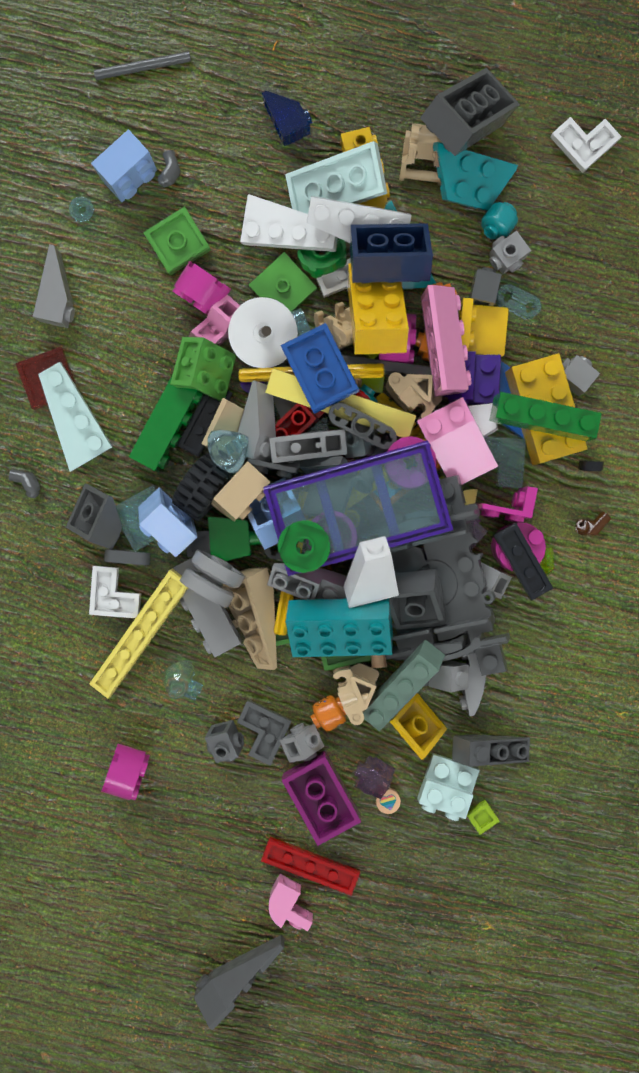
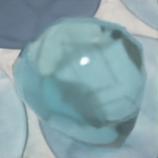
[207,430,248,473]
[163,660,203,701]

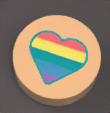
[376,787,401,814]

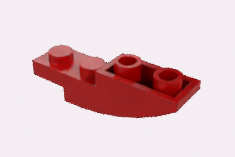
[275,403,327,437]

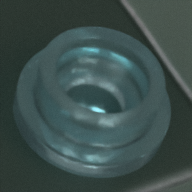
[69,197,94,222]

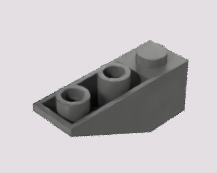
[452,734,530,767]

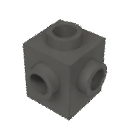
[205,720,244,763]

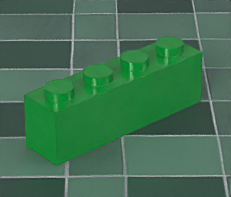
[129,374,204,472]
[489,392,602,442]

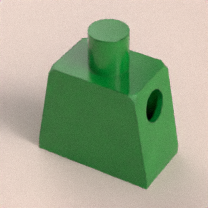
[208,517,261,561]

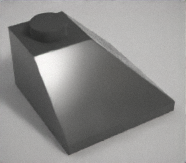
[66,483,122,550]

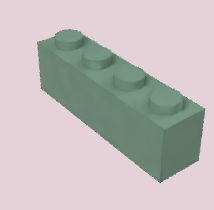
[362,640,445,731]

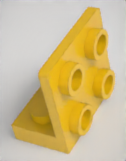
[458,298,509,357]

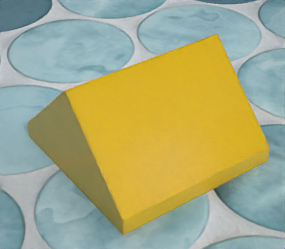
[389,693,447,760]

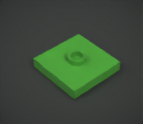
[143,206,211,276]
[249,252,317,313]

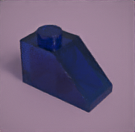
[262,91,312,147]

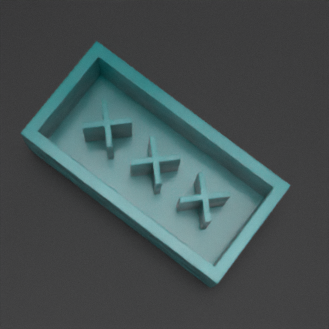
[286,598,393,657]

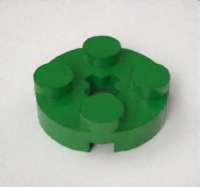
[298,238,348,278]
[278,520,331,573]

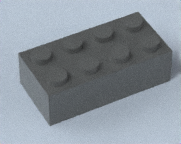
[420,68,520,156]

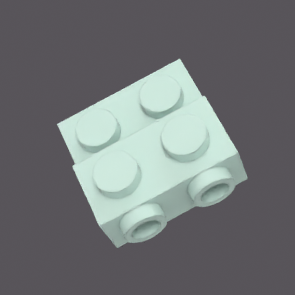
[417,753,480,821]

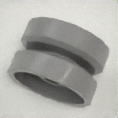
[179,549,246,608]

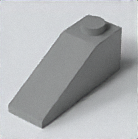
[33,244,75,328]
[232,380,276,462]
[269,429,347,463]

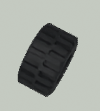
[172,453,233,521]

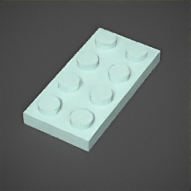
[285,141,387,214]

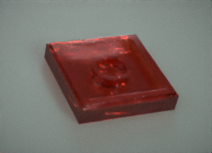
[15,347,78,410]

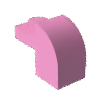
[189,295,240,345]
[269,874,313,931]

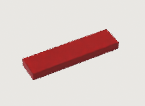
[261,836,360,896]

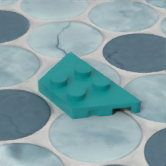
[433,142,518,210]

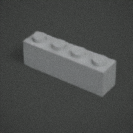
[168,558,243,657]

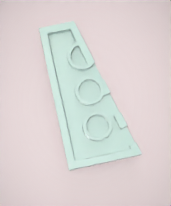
[38,362,113,472]

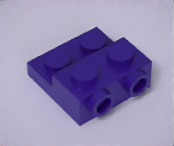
[444,351,501,405]

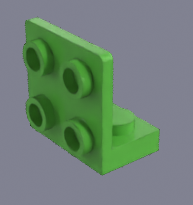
[170,337,236,401]

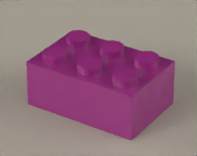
[282,750,361,846]

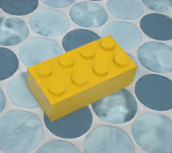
[348,263,409,355]
[505,353,588,466]

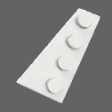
[240,194,338,252]
[307,196,412,243]

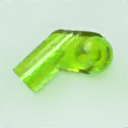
[540,547,555,577]

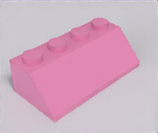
[421,285,471,397]

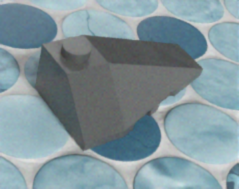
[194,935,285,1030]

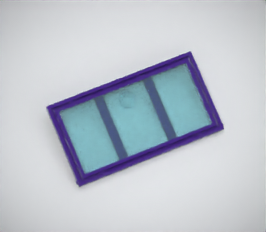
[263,440,453,576]

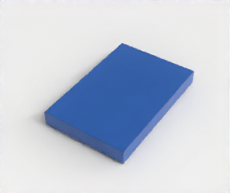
[280,323,360,414]

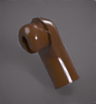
[575,511,611,536]

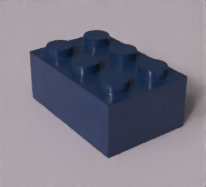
[350,223,433,283]

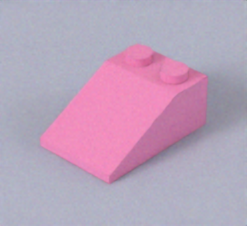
[417,397,498,485]

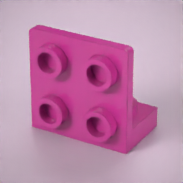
[478,486,538,523]

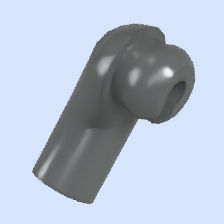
[158,150,181,187]
[9,469,41,498]

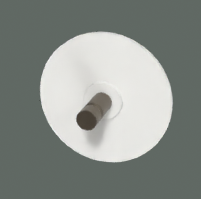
[228,297,298,368]

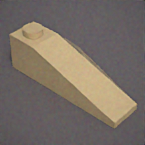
[223,568,277,670]

